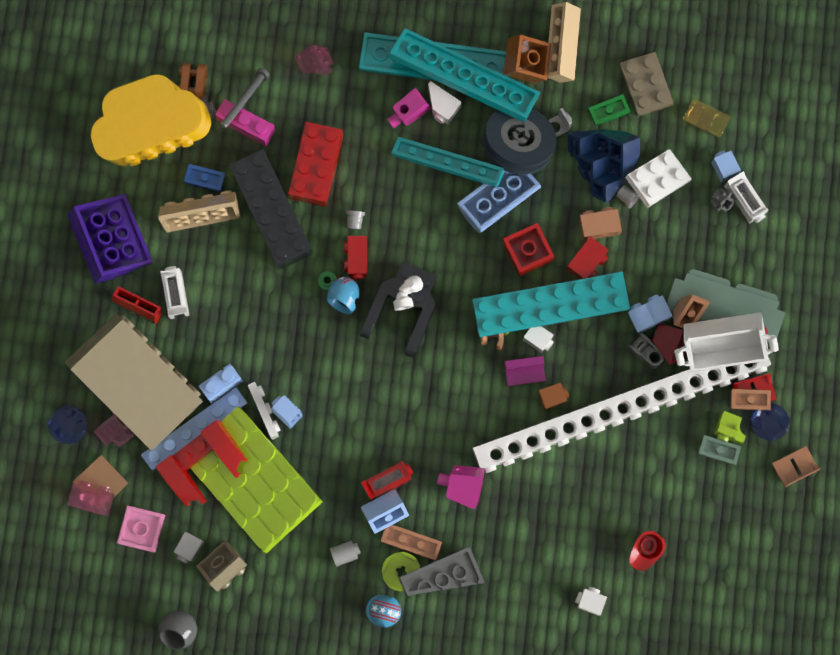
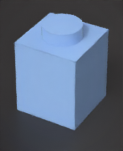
[711,151,741,182]

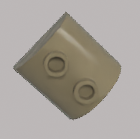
[196,540,247,592]

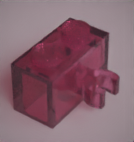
[67,480,114,517]

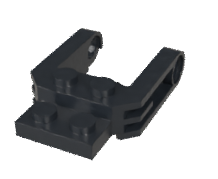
[360,262,437,358]

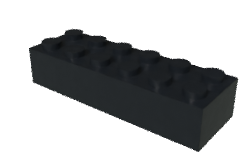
[229,149,313,270]

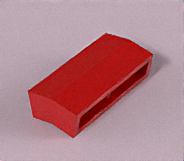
[113,286,162,324]

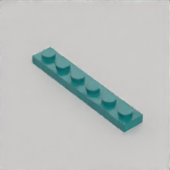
[392,137,504,188]

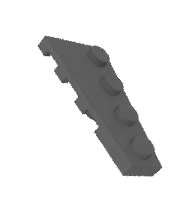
[398,547,485,596]

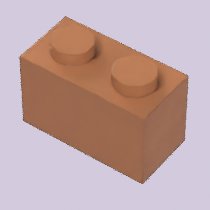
[579,207,622,241]

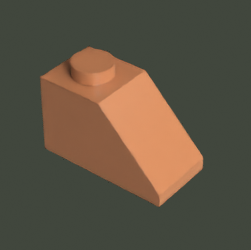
[673,294,709,329]

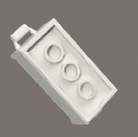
[674,312,779,372]

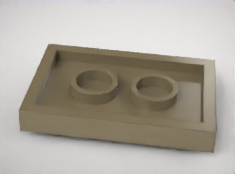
[619,52,674,117]

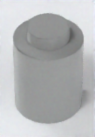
[330,540,361,567]

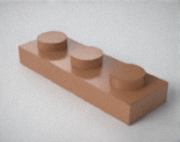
[381,525,442,561]

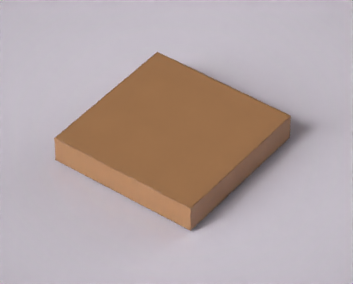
[73,455,128,510]

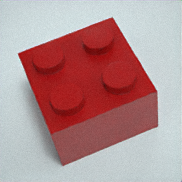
[502,223,554,277]

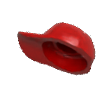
[629,531,666,571]

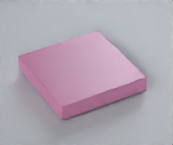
[117,505,165,553]

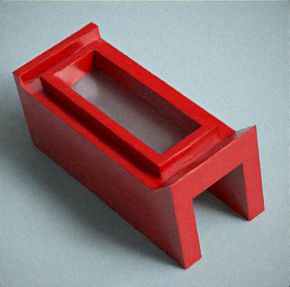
[361,461,413,501]

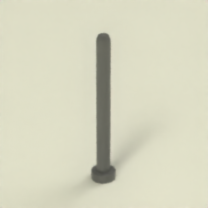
[221,68,269,129]

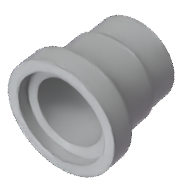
[616,185,639,208]
[346,210,365,229]

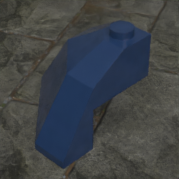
[568,129,640,202]

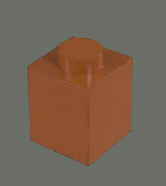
[538,383,569,411]

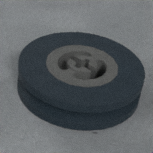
[482,109,556,175]

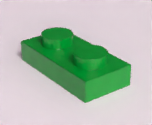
[588,94,630,127]

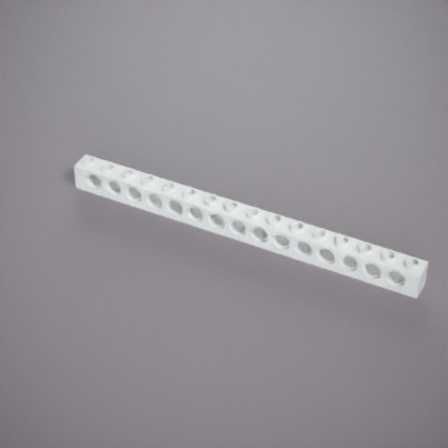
[473,357,771,473]

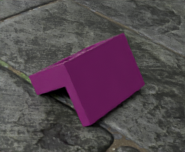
[504,356,546,386]

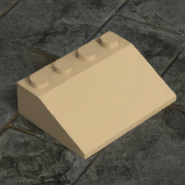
[158,191,241,232]

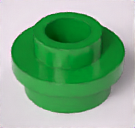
[318,271,337,291]

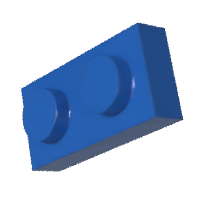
[184,164,226,192]

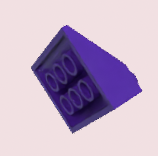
[67,194,153,284]

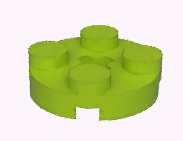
[382,552,420,591]

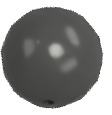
[158,610,198,650]

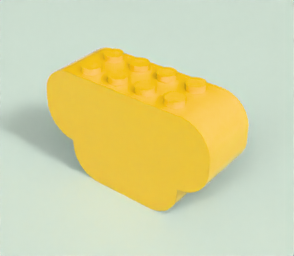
[91,75,211,166]

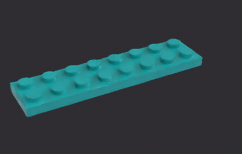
[388,28,540,122]
[359,32,509,81]
[472,272,630,338]

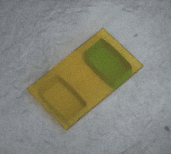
[683,98,731,138]

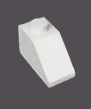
[428,81,461,125]

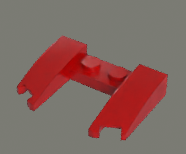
[156,420,247,506]

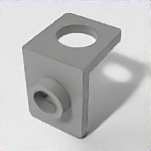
[549,108,572,137]

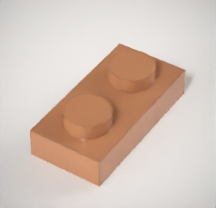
[730,389,771,410]

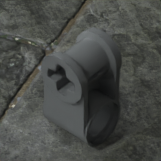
[627,333,664,369]

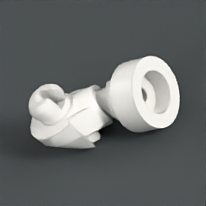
[393,275,423,311]

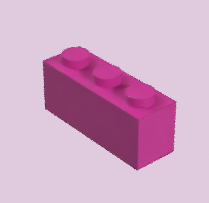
[215,99,276,147]

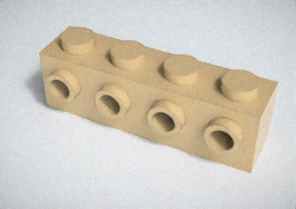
[547,2,581,83]

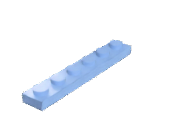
[141,388,248,471]

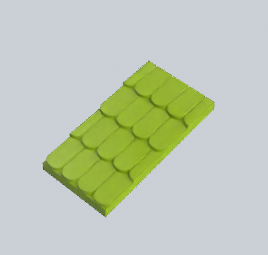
[191,406,323,553]

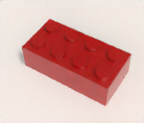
[288,122,344,207]

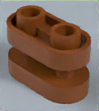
[177,63,207,101]

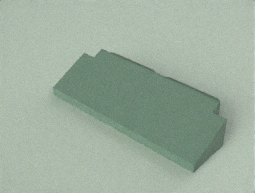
[666,269,786,343]

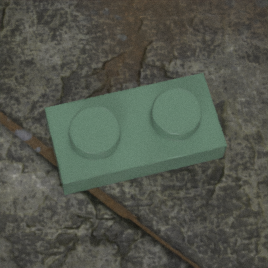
[698,435,741,465]

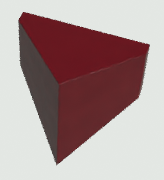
[651,324,687,365]

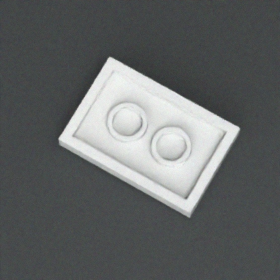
[625,149,691,208]

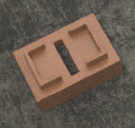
[772,446,820,488]

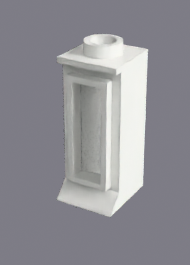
[725,171,768,224]
[160,266,189,319]

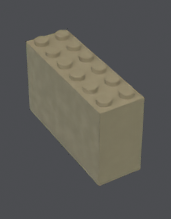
[65,313,203,451]

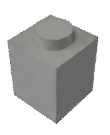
[174,532,204,564]

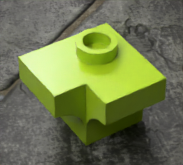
[713,411,746,445]

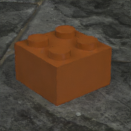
[503,35,551,84]

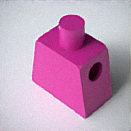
[387,88,431,128]
[437,465,485,509]

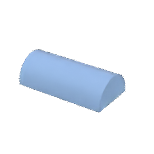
[457,171,541,233]

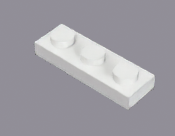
[248,382,281,440]

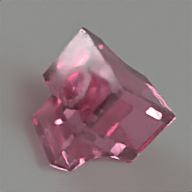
[295,45,334,75]
[94,414,135,448]

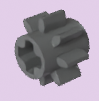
[710,188,736,212]

